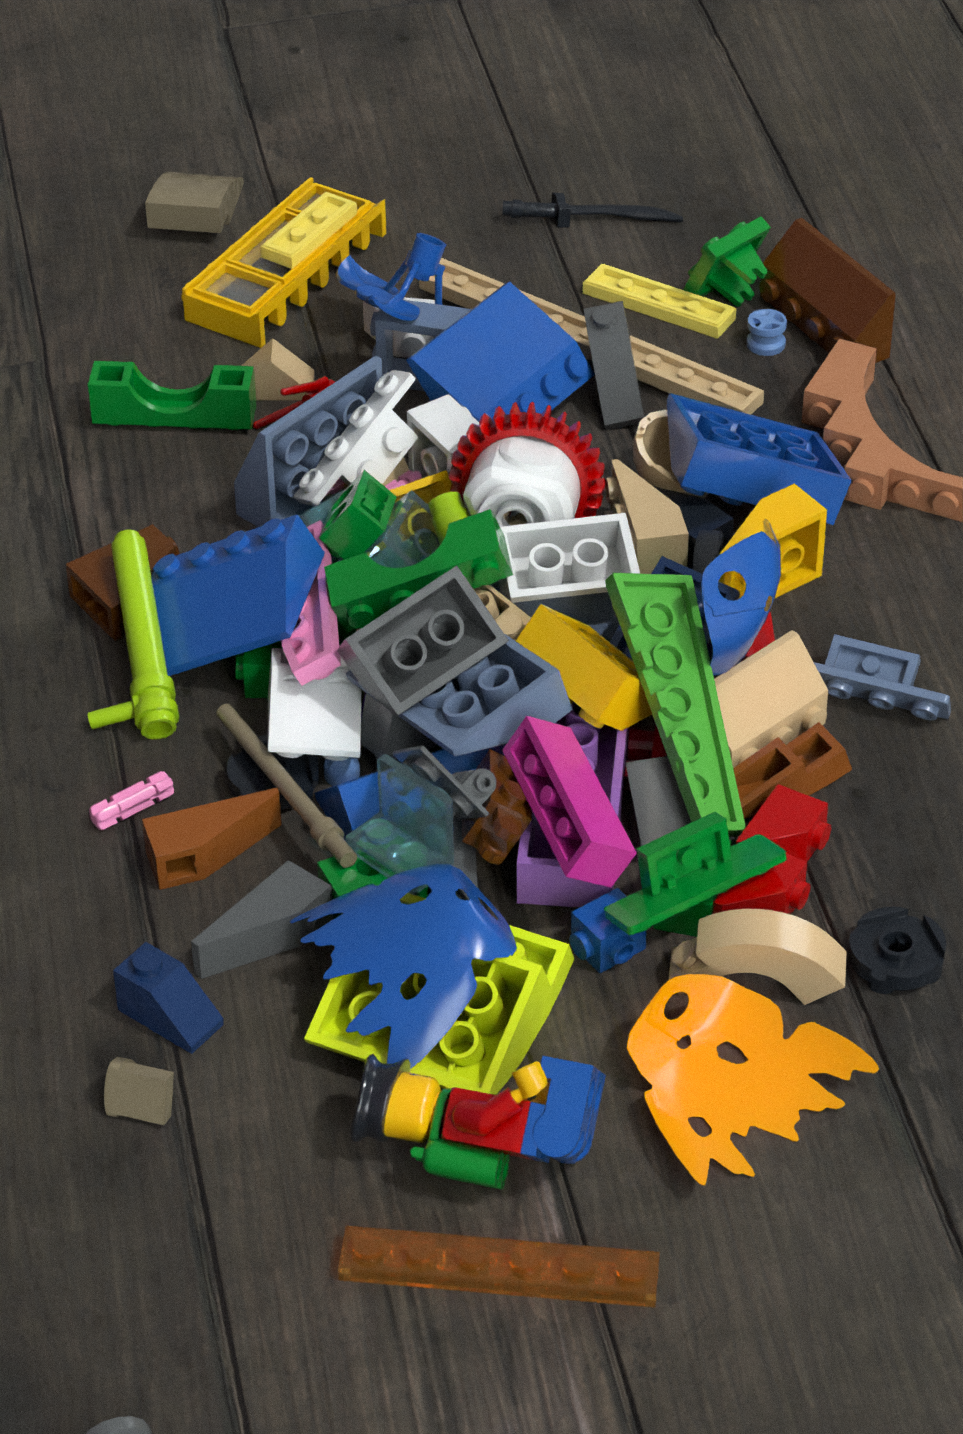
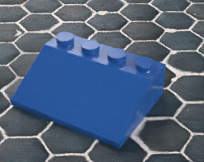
[406,282,595,422]
[667,393,852,525]
[151,514,325,676]

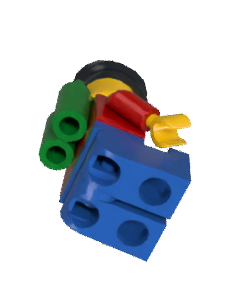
[350,1054,606,1190]

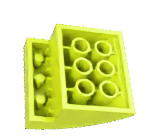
[304,893,574,1095]

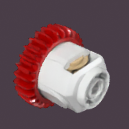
[449,401,606,527]

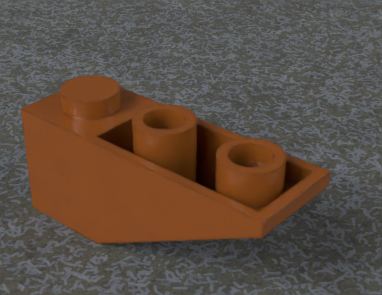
[142,788,282,890]

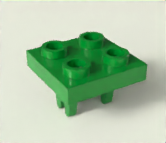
[683,217,771,307]

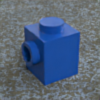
[569,887,646,973]

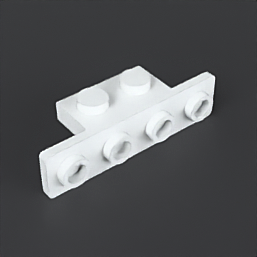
[294,370,419,506]

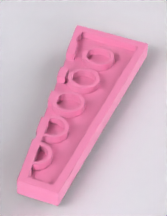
[281,520,341,686]

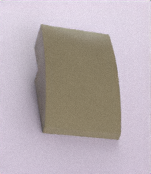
[145,172,244,233]

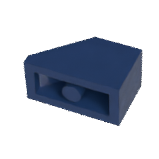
[113,942,224,1054]

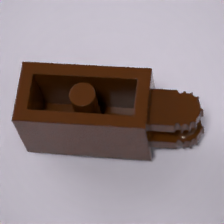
[462,749,532,865]

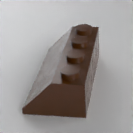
[759,217,896,363]

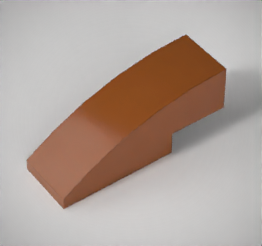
[733,722,852,819]

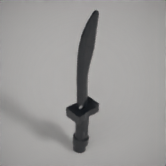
[502,193,683,228]

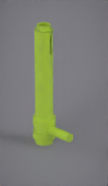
[88,530,179,739]

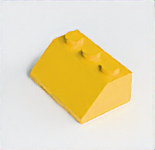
[516,604,652,731]

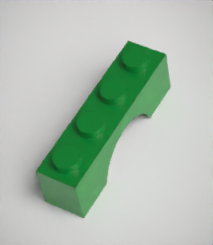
[88,361,257,430]
[324,509,513,632]

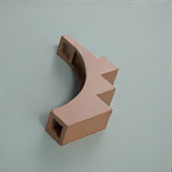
[802,339,963,522]

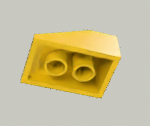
[719,483,827,599]

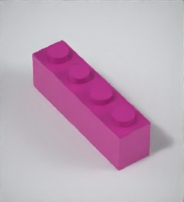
[502,716,637,888]

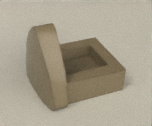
[104,1057,174,1125]

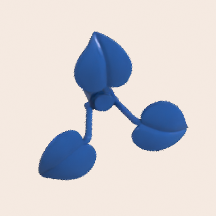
[336,233,446,321]

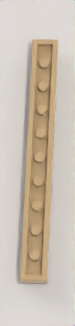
[419,258,764,415]

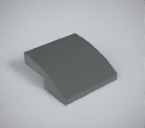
[626,756,736,846]

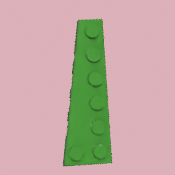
[605,573,746,837]

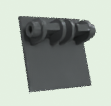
[392,746,496,820]

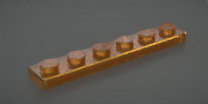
[338,1225,660,1308]

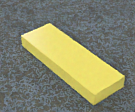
[260,192,357,269]

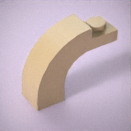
[669,909,847,1005]

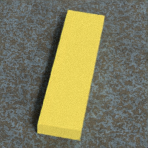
[583,264,736,339]

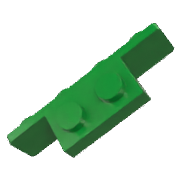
[604,811,787,935]

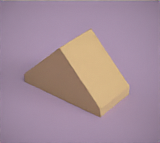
[241,338,315,401]

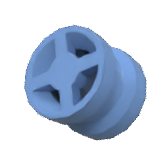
[747,309,787,356]

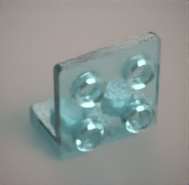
[346,754,454,895]

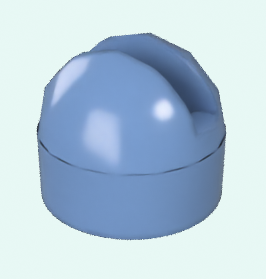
[323,757,360,786]

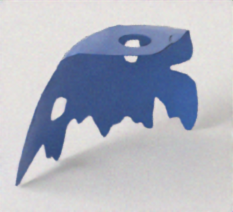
[701,519,781,675]
[290,864,517,1069]

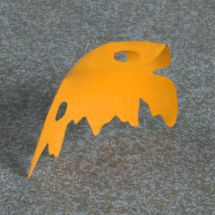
[627,974,879,1185]

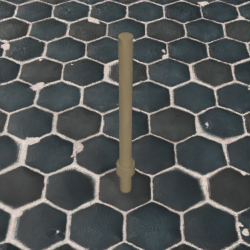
[216,704,357,868]

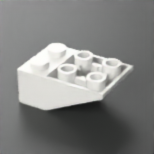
[268,648,362,761]

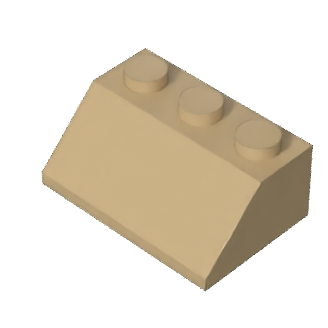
[714,630,828,768]

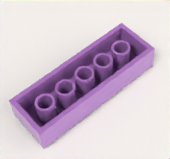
[517,702,630,908]

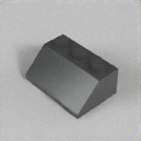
[337,566,509,717]

